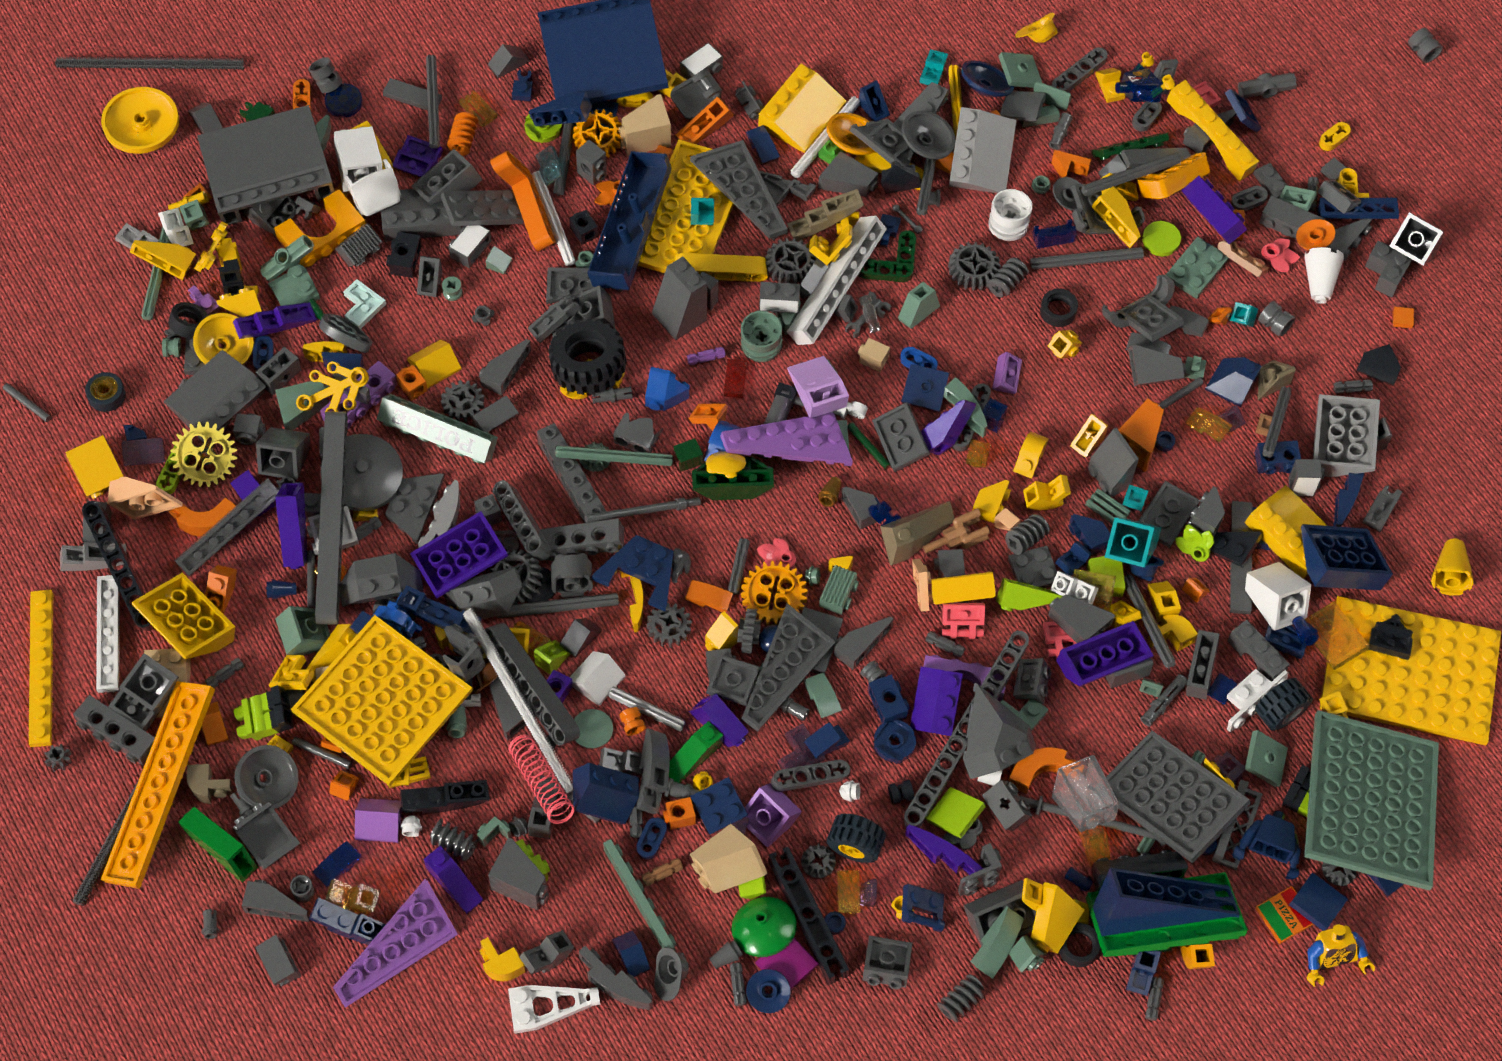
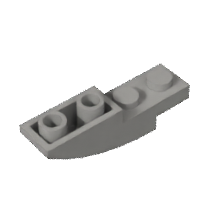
[418,480,460,548]

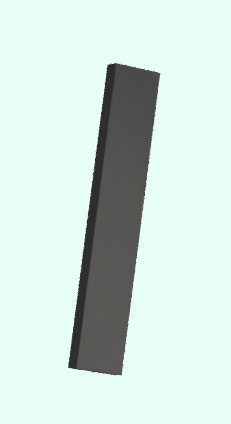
[174,478,279,576]
[1230,501,1252,615]

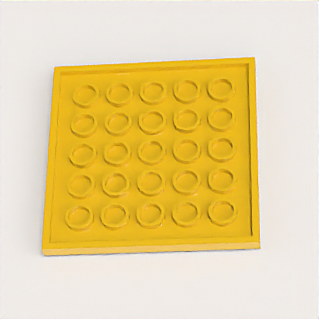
[291,615,473,786]

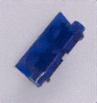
[868,498,902,526]

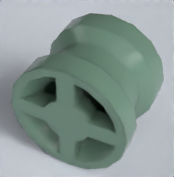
[442,276,462,301]
[162,338,182,357]

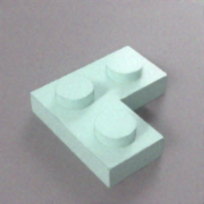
[343,279,386,329]

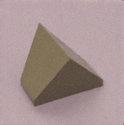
[1258,360,1296,400]

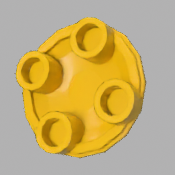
[706,451,746,478]

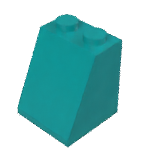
[1105,517,1162,568]

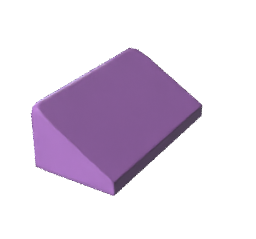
[992,352,1022,394]

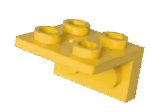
[809,224,853,265]

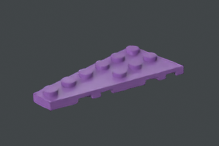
[720,412,853,466]
[333,879,458,1008]

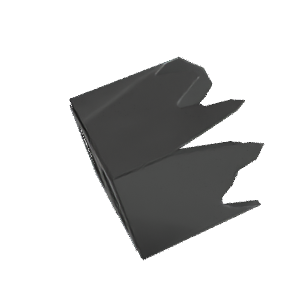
[613,412,663,453]

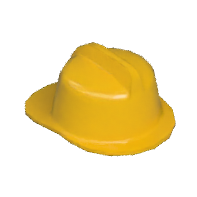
[1015,13,1058,43]

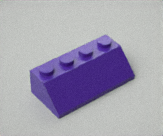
[1056,621,1154,687]

